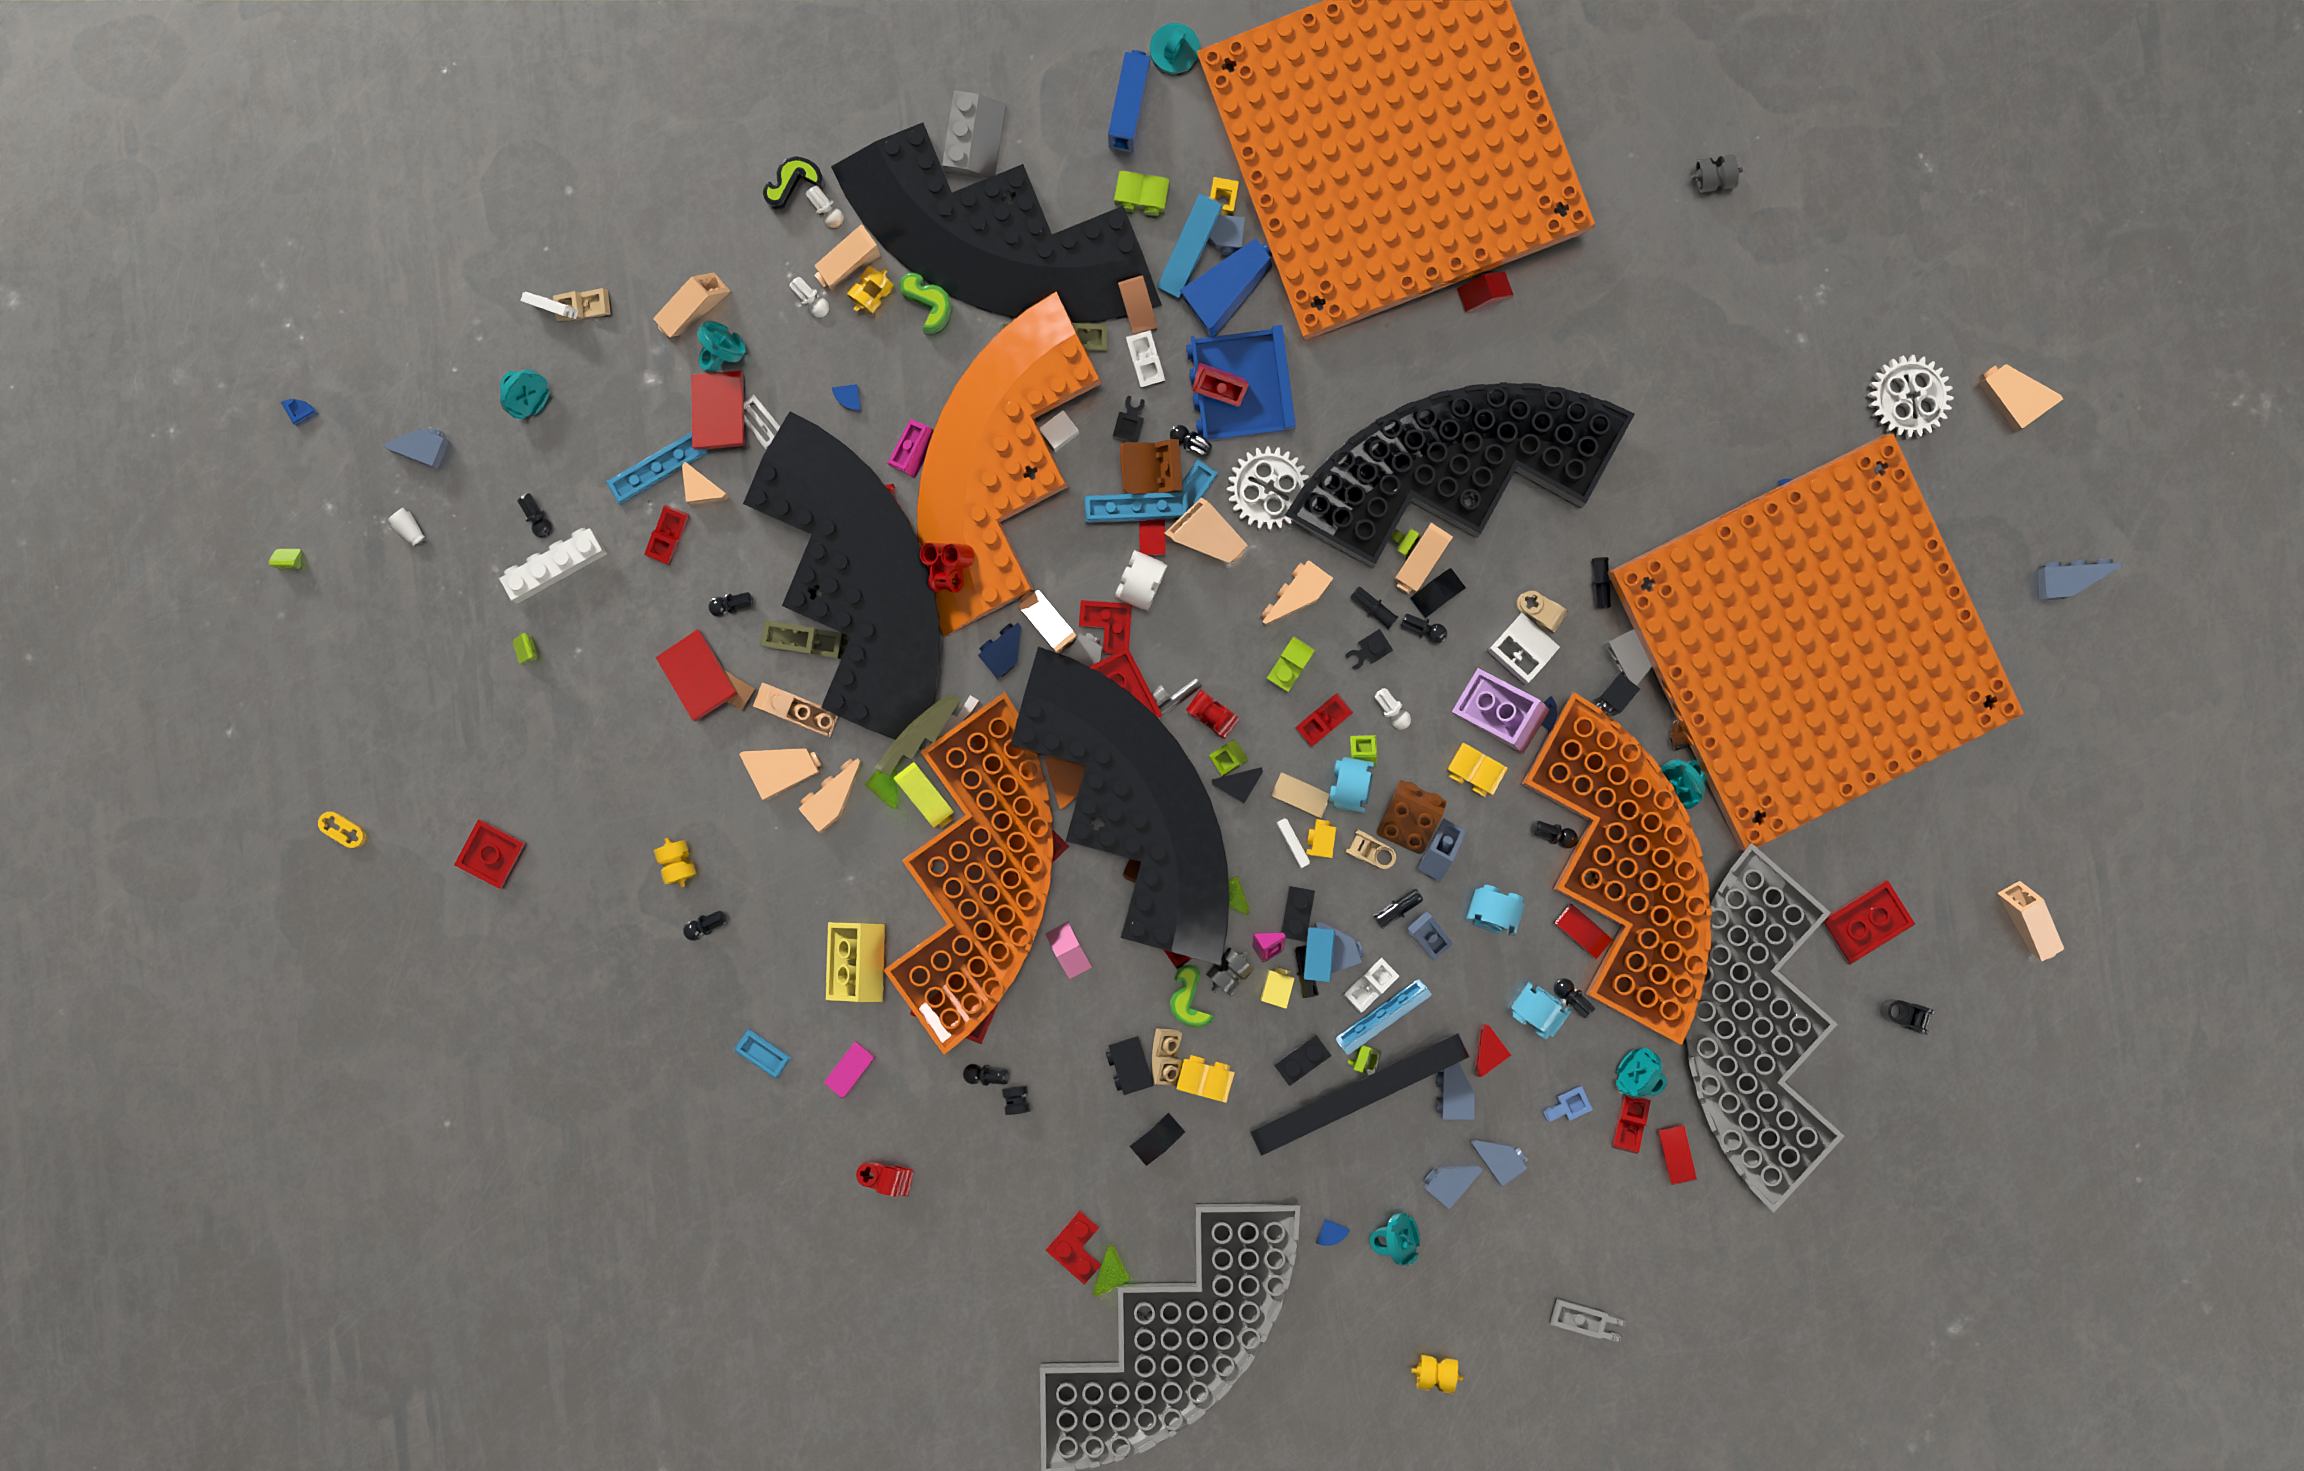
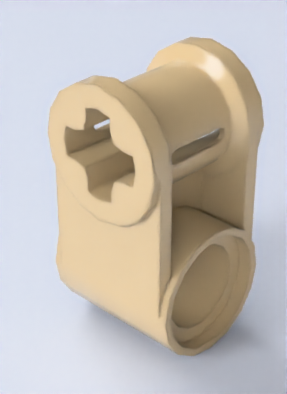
[1517,591,1568,634]
[1345,829,1396,870]

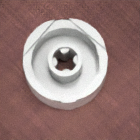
[1114,550,1168,611]

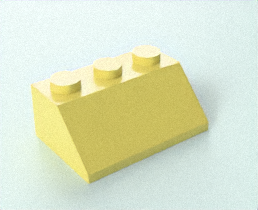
[825,922,885,1002]

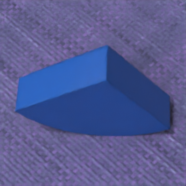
[832,384,861,411]
[281,399,318,425]
[1541,696,1557,732]
[1316,1219,1350,1246]

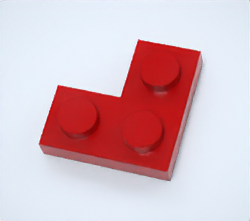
[1079,600,1132,655]
[1045,1210,1102,1285]

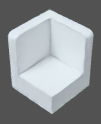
[1040,410,1079,452]

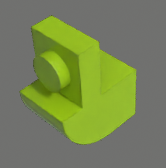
[1266,636,1315,693]

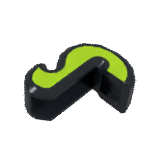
[763,156,825,210]

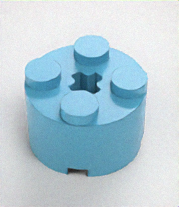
[1329,757,1374,813]
[1466,885,1525,936]
[1511,981,1572,1040]

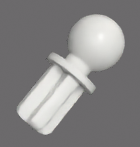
[806,185,844,228]
[789,277,829,318]
[1375,688,1411,730]

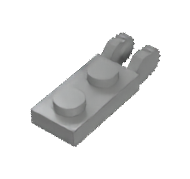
[1550,1299,1627,1342]

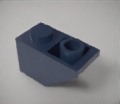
[978,623,1022,681]

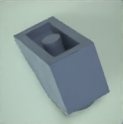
[1208,215,1245,256]
[384,427,449,470]
[1418,818,1466,881]
[1315,922,1365,973]
[1470,1139,1528,1187]
[1424,1165,1483,1210]

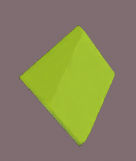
[269,549,302,569]
[513,633,538,664]
[1350,735,1377,767]
[1209,739,1248,777]

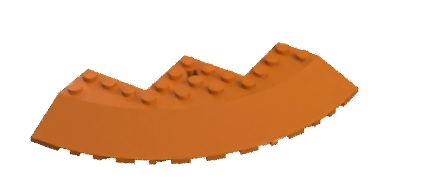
[917,292,1102,637]
[883,692,1053,1055]
[1521,692,1712,1045]

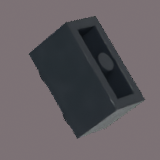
[1594,672,1640,716]
[1280,886,1315,942]
[1273,1034,1331,1087]
[1105,1035,1154,1095]

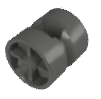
[1691,154,1743,193]
[1206,947,1255,996]

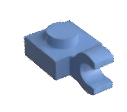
[1543,1086,1593,1121]

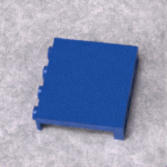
[1186,325,1296,441]

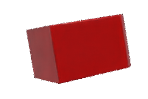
[1457,271,1514,313]
[1474,1024,1511,1077]

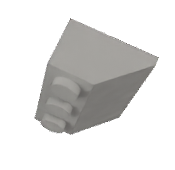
[942,90,1006,179]

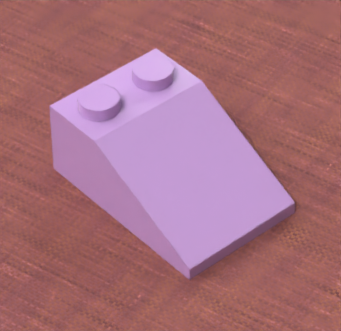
[1452,668,1550,754]

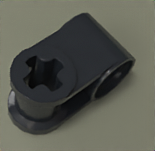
[1881,999,1935,1035]

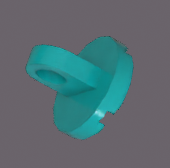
[1150,23,1200,75]
[697,321,746,372]
[500,369,549,419]
[1661,760,1706,809]
[1616,1047,1667,1098]
[1369,1213,1420,1266]

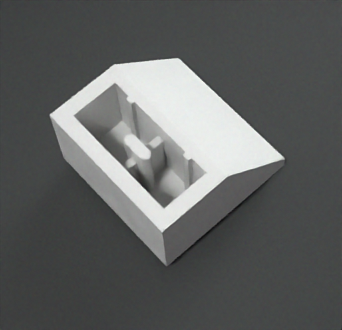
[1487,613,1560,685]

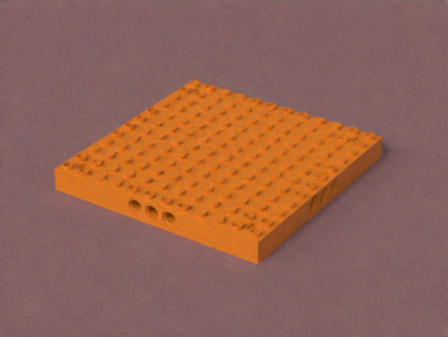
[1197,0,1595,341]
[1607,434,2024,851]

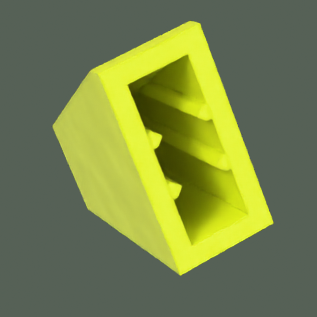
[894,762,956,829]

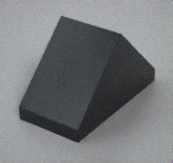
[1410,568,1466,619]
[1211,767,1263,804]
[1129,1112,1185,1166]

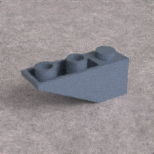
[2037,559,2122,601]
[1436,1040,1475,1120]

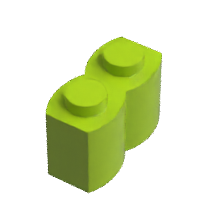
[1114,171,1170,216]

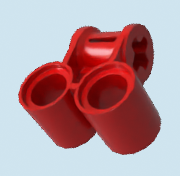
[920,542,975,593]
[1186,689,1240,739]
[856,1163,914,1197]

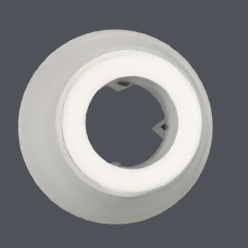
[387,508,425,546]

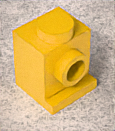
[1210,177,1239,216]
[1305,819,1336,858]

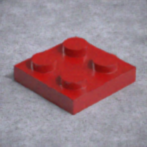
[454,819,526,889]

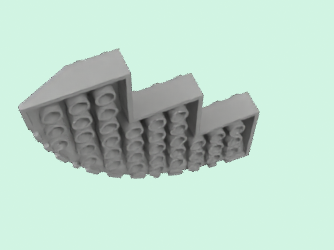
[1686,843,1845,1213]
[1040,1204,1300,1471]

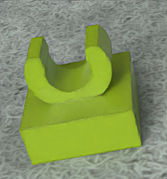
[1390,528,1420,560]
[1348,1045,1382,1075]

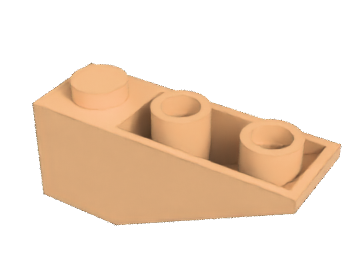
[1261,560,1333,626]
[752,683,839,737]
[798,758,863,833]

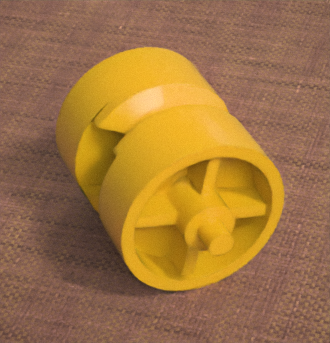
[846,266,894,315]
[653,837,697,888]
[1411,1355,1464,1394]

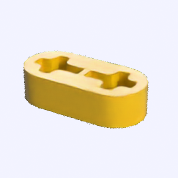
[318,812,366,848]

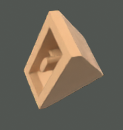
[682,462,729,505]

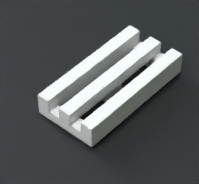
[520,292,579,319]
[744,394,780,450]
[1276,818,1310,868]

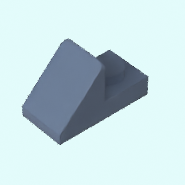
[1407,911,1453,960]

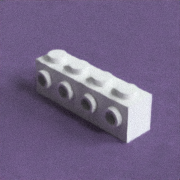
[499,527,607,604]

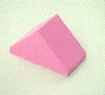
[1045,922,1092,980]

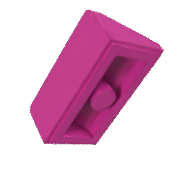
[887,419,934,478]
[1252,933,1286,962]
[824,1041,876,1099]

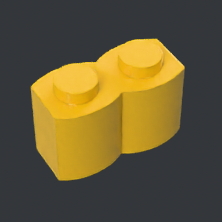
[1447,743,1508,797]
[1176,1055,1235,1103]

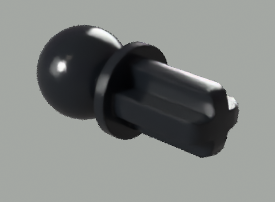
[1169,425,1212,457]
[517,493,552,538]
[708,592,753,617]
[1401,614,1447,644]
[1532,821,1578,849]
[683,910,727,941]
[1554,978,1595,1018]
[963,1064,1009,1086]

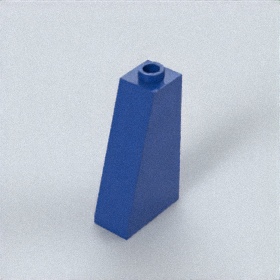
[1108,50,1150,152]
[1180,238,1273,338]

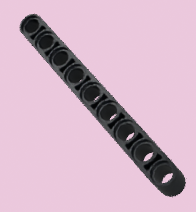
[1250,1033,1470,1156]

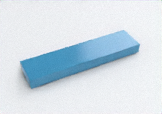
[1157,193,1224,298]
[606,432,708,505]
[1085,492,1188,523]
[1335,979,1432,1056]

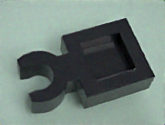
[1113,395,1145,442]
[1345,629,1393,670]

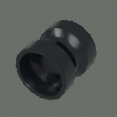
[1002,1085,1031,1115]

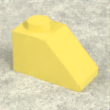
[1260,967,1295,1008]

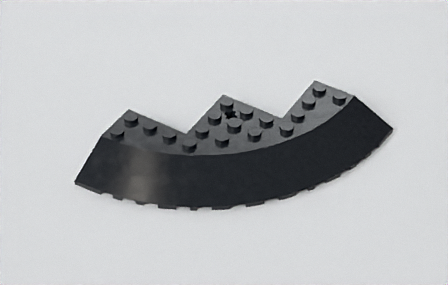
[831,122,1162,323]
[1285,382,1635,568]
[743,411,941,749]
[1010,646,1230,965]

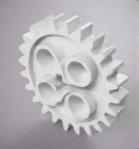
[1868,355,1954,439]
[1227,446,1309,531]

